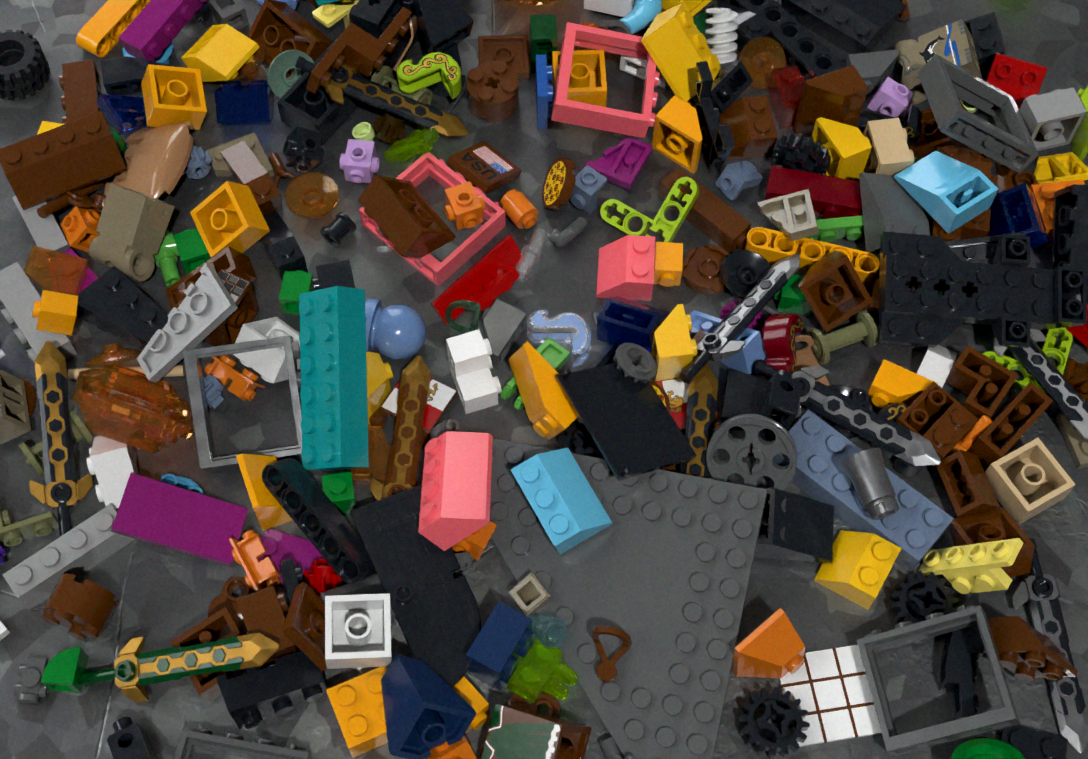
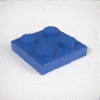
[535,54,553,129]

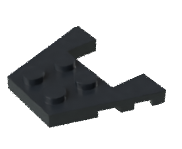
[695,61,735,173]

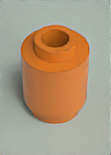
[500,189,539,229]

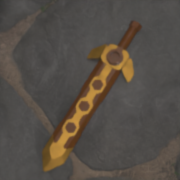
[370,355,431,501]

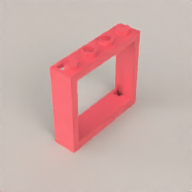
[551,22,660,138]
[359,151,506,287]

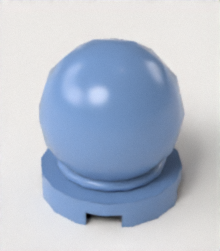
[365,298,426,360]

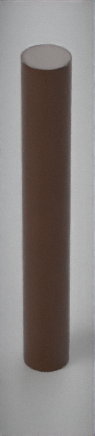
[37,180,104,218]

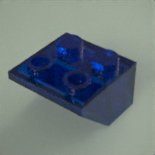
[214,80,274,123]
[987,183,1049,249]
[597,296,670,354]

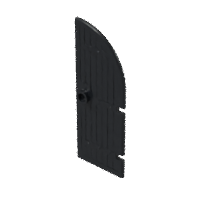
[350,485,481,688]

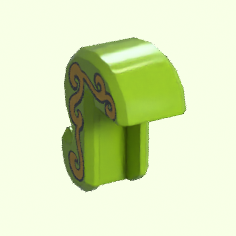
[397,52,462,99]

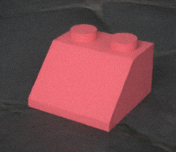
[596,235,655,301]

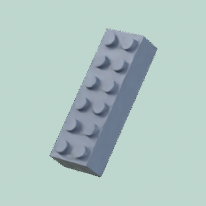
[773,410,954,574]

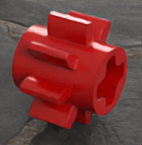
[304,558,343,596]

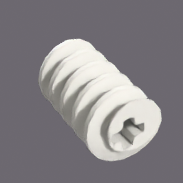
[705,8,738,64]

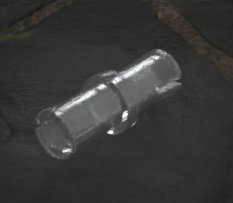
[516,228,550,282]

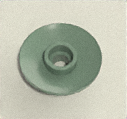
[268,50,314,98]

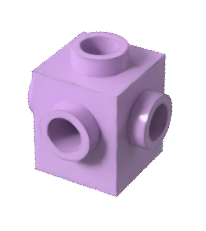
[867,77,914,118]
[340,139,380,183]

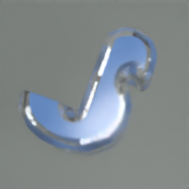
[527,309,591,367]

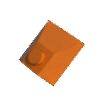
[732,608,805,679]

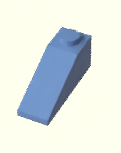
[689,310,766,374]

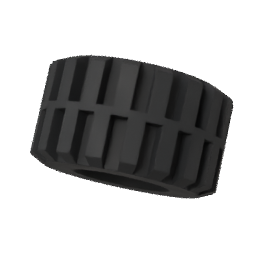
[0,30,50,100]

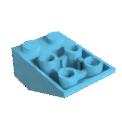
[894,151,998,234]

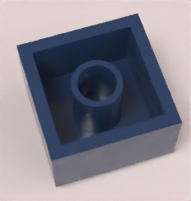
[466,601,534,691]

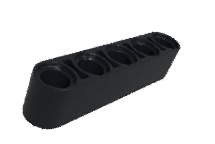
[262,458,375,584]

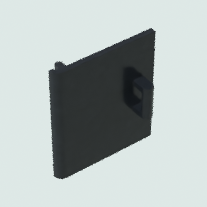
[555,360,697,480]

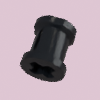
[320,212,357,248]

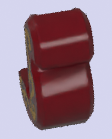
[762,314,804,381]

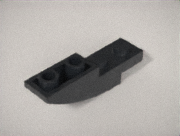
[939,593,985,720]

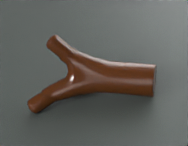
[268,153,296,187]

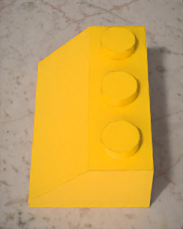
[641,3,721,101]

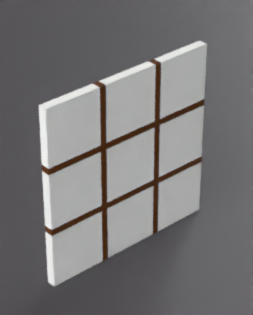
[779,645,882,747]

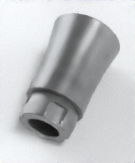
[841,448,900,521]

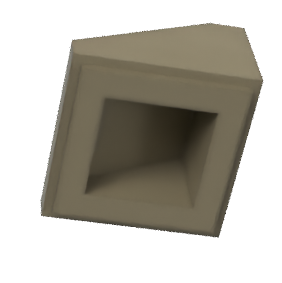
[509,572,551,618]

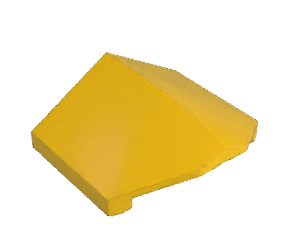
[1034,152,1088,184]

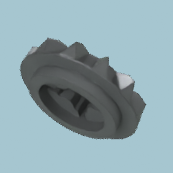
[613,343,657,383]

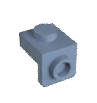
[715,160,763,201]
[569,166,607,214]

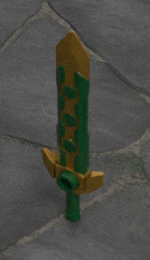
[81,633,279,703]

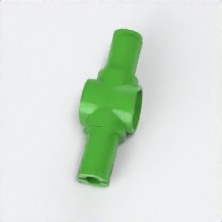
[153,229,181,287]

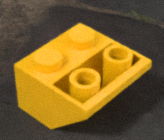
[181,24,259,82]
[651,304,697,381]

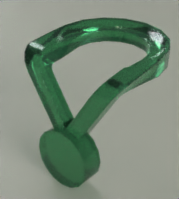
[445,300,481,332]

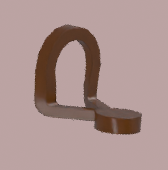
[592,626,632,683]

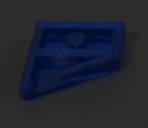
[96,94,147,135]

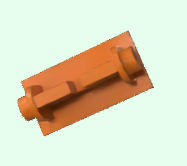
[204,355,265,401]
[229,530,280,592]

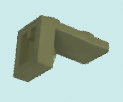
[0,505,59,547]

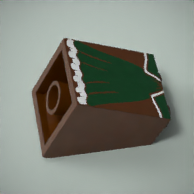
[480,704,592,759]

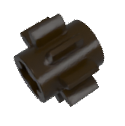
[373,111,407,144]

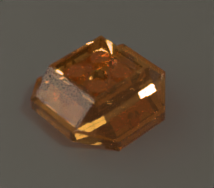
[72,363,194,454]

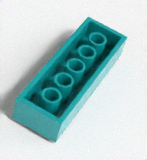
[299,286,369,471]

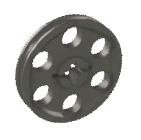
[706,414,798,491]

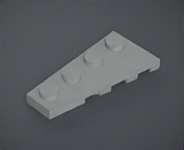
[137,263,238,383]

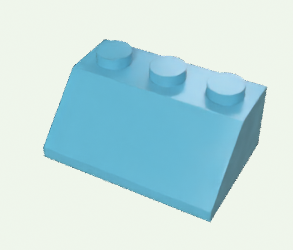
[511,448,613,555]

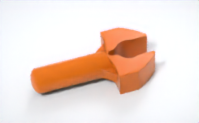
[946,415,992,457]

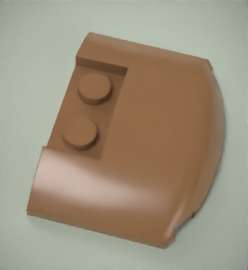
[104,121,194,199]

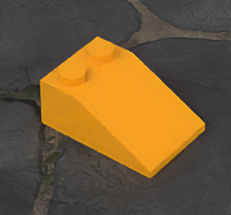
[508,341,578,440]

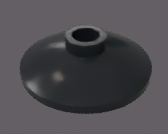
[721,250,771,299]

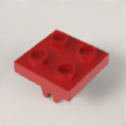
[986,52,1048,109]

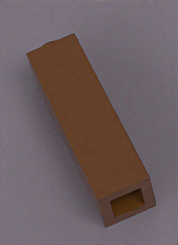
[658,167,751,254]

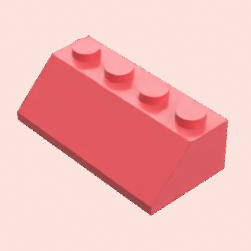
[418,431,493,551]

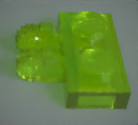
[383,127,440,163]
[506,637,578,704]

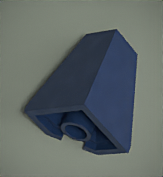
[381,654,477,759]

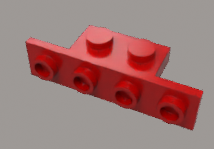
[431,235,524,326]

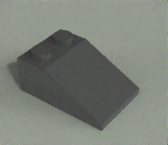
[859,172,930,254]

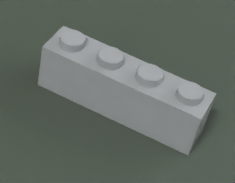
[0,262,77,364]
[3,504,135,610]

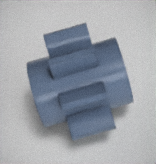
[183,146,213,179]
[188,374,224,409]

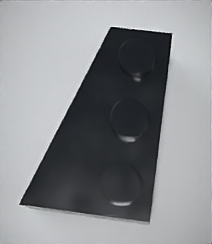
[216,651,328,729]

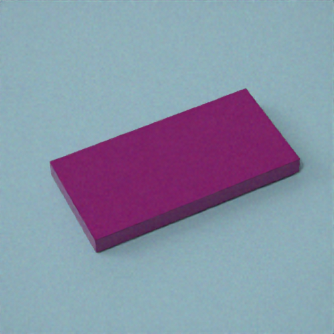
[111,473,248,567]

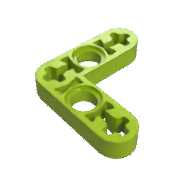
[600,177,699,243]
[982,327,1073,397]

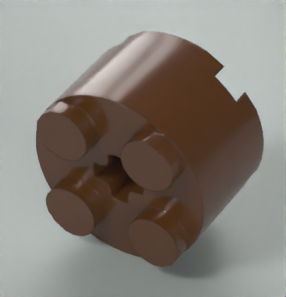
[467,60,519,123]
[41,574,119,641]

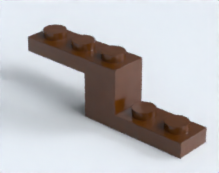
[306,7,412,94]

